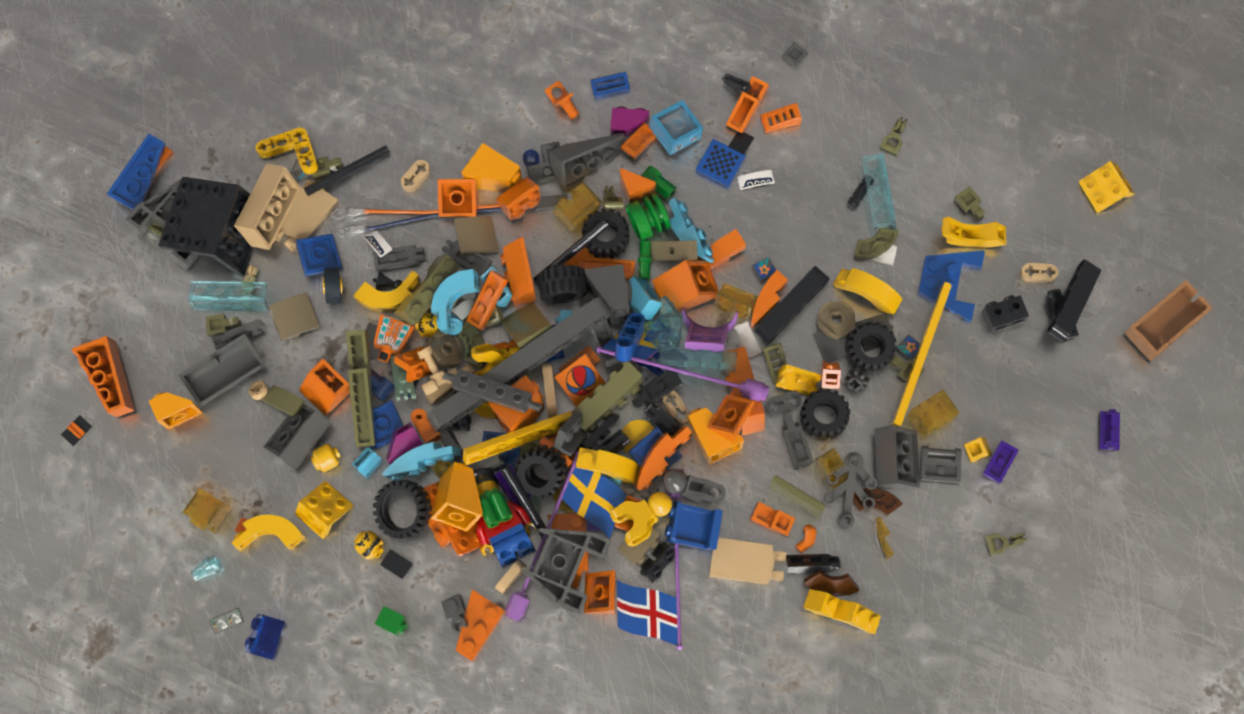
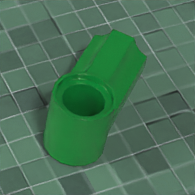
[641,165,677,201]

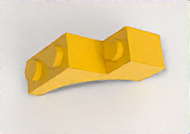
[803,589,881,634]

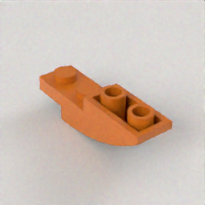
[635,425,692,491]

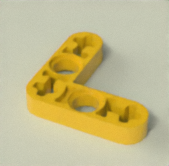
[255,127,318,174]

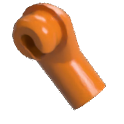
[795,524,817,553]

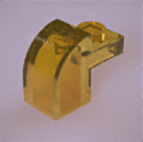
[815,448,848,490]

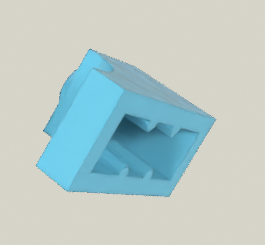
[629,276,663,321]

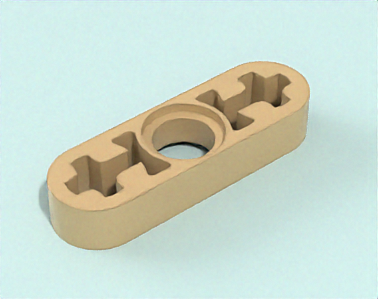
[542,363,558,418]
[426,364,476,406]

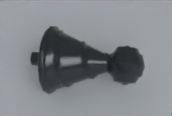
[373,272,402,290]

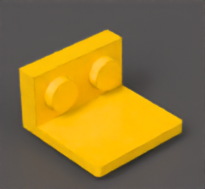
[1079,161,1135,212]
[295,481,353,539]

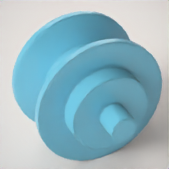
[449,314,463,335]

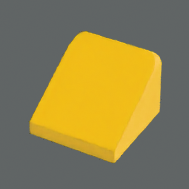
[964,437,992,462]

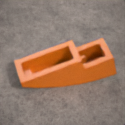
[726,76,770,133]
[696,229,746,270]
[750,270,788,329]

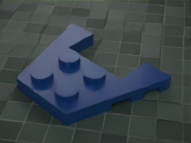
[918,250,985,322]

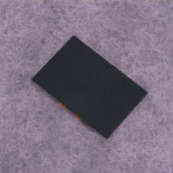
[728,132,754,155]
[61,415,92,446]
[380,549,413,579]

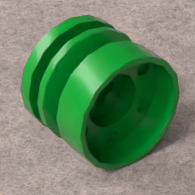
[625,193,671,241]

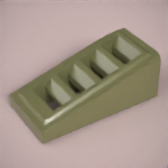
[761,343,788,385]

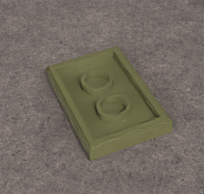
[501,301,552,348]
[769,475,826,519]

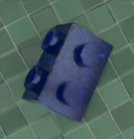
[244,614,285,660]

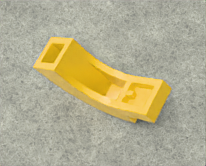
[941,217,1006,248]
[833,268,903,315]
[353,271,421,313]
[576,447,639,486]
[231,515,305,551]

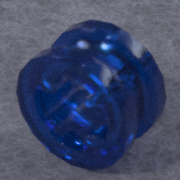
[523,149,540,167]

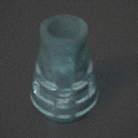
[190,555,222,581]

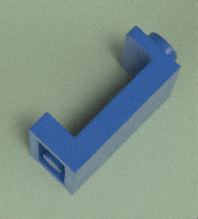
[665,501,723,551]

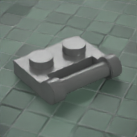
[920,446,962,483]

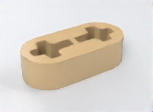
[401,160,430,192]
[1020,263,1058,283]
[663,391,690,425]
[495,559,527,594]

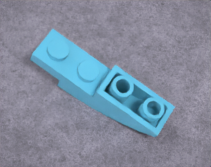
[669,197,714,263]
[383,442,461,481]

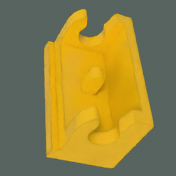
[775,364,822,396]

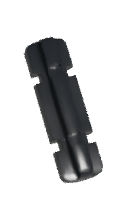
[722,73,752,93]
[847,175,874,209]

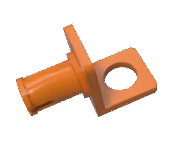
[545,81,580,120]

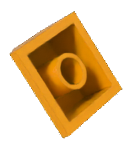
[149,392,203,429]

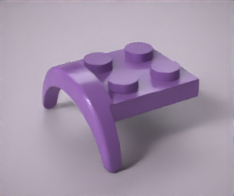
[681,308,738,352]

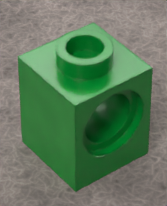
[374,606,408,636]

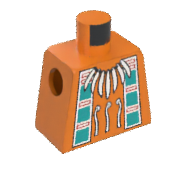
[374,314,415,363]

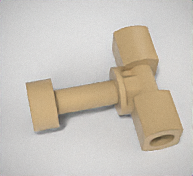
[417,346,458,396]

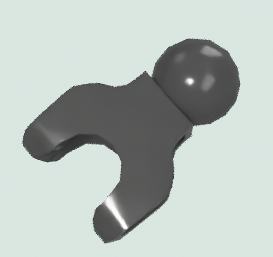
[663,469,726,505]

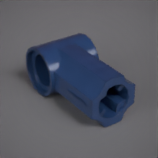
[371,369,394,401]

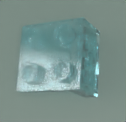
[644,296,684,353]

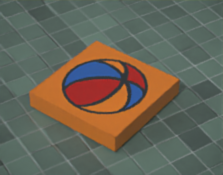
[553,353,606,407]

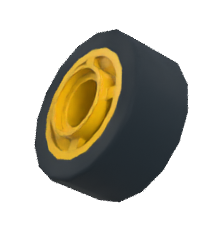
[322,267,343,304]

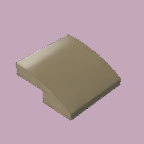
[454,216,499,256]
[268,292,319,341]

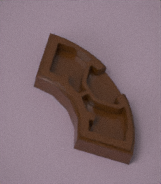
[853,488,903,516]
[804,570,860,597]

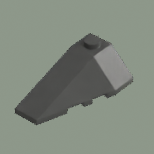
[549,133,625,192]

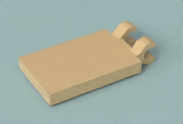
[275,180,339,252]
[709,538,787,585]

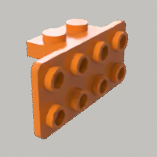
[422,481,482,556]

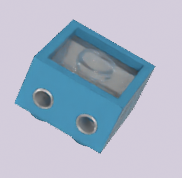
[649,100,703,155]

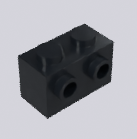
[982,295,1029,333]

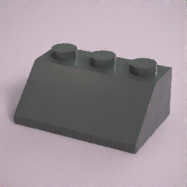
[264,404,331,470]
[874,425,920,489]

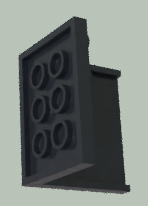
[158,176,253,276]

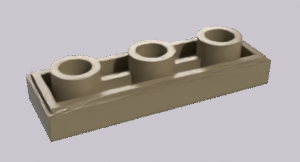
[651,240,698,261]

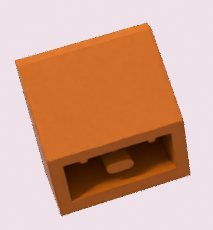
[496,177,541,221]
[299,359,350,416]

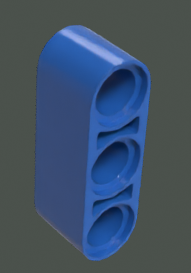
[615,313,645,362]

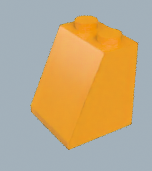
[461,143,522,193]
[687,407,744,465]
[431,462,483,532]

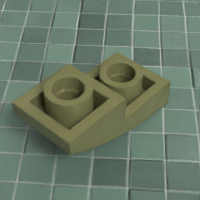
[263,385,305,418]

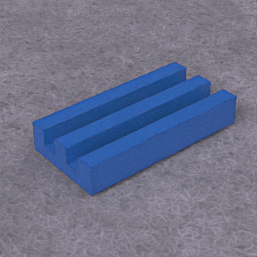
[590,72,630,99]

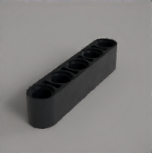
[1047,259,1101,343]
[754,266,830,345]

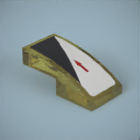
[874,516,894,561]

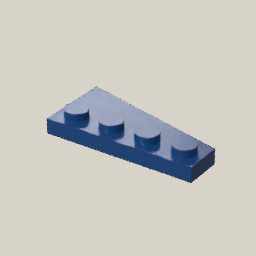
[107,134,166,210]

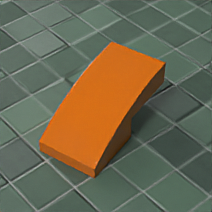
[749,502,796,536]

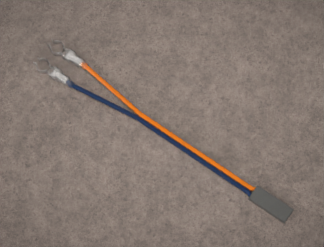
[331,194,568,238]

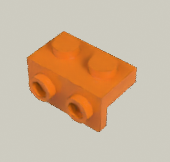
[394,346,432,383]

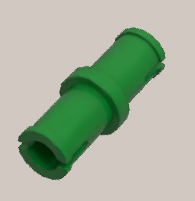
[637,241,652,280]

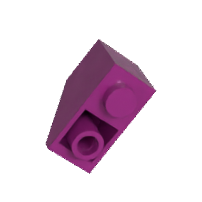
[610,106,649,137]
[386,422,423,465]

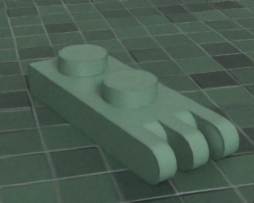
[390,356,416,401]

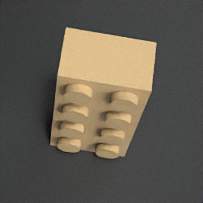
[234,164,301,250]

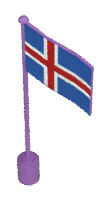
[617,469,684,650]

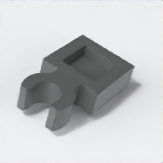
[441,594,468,632]

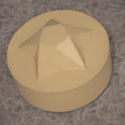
[248,380,269,400]

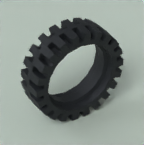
[373,480,432,539]

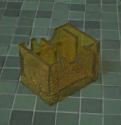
[553,182,602,233]
[907,389,960,440]
[182,488,232,534]

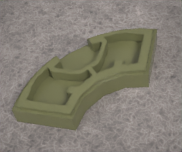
[854,226,899,260]
[457,321,485,368]

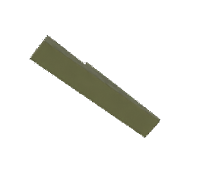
[346,330,376,447]

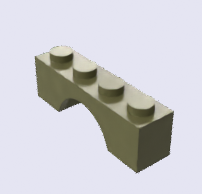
[394,254,460,325]

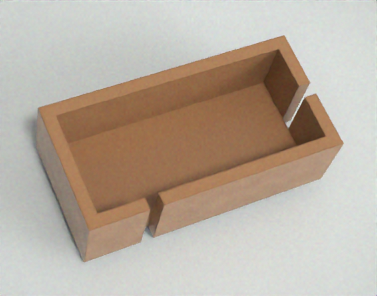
[1124,280,1213,362]

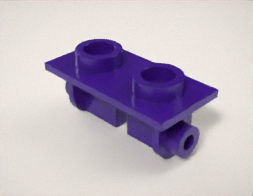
[1099,409,1120,451]

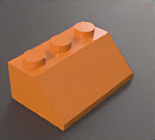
[500,237,537,306]

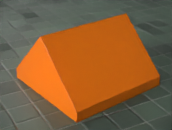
[620,168,656,204]
[438,179,479,217]
[707,394,755,443]
[584,570,616,614]

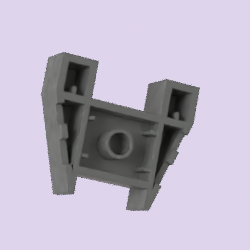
[125,179,199,271]
[520,528,611,614]

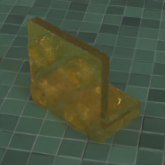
[715,283,758,319]

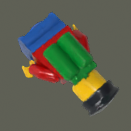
[474,469,536,568]

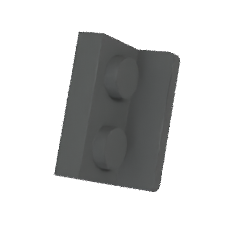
[553,411,588,456]

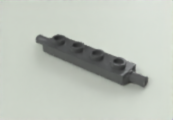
[443,369,542,413]

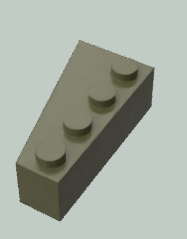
[571,361,643,434]

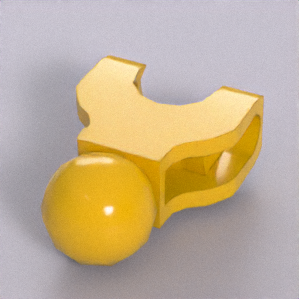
[471,343,522,376]
[610,492,672,547]

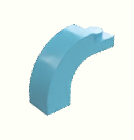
[431,269,480,334]

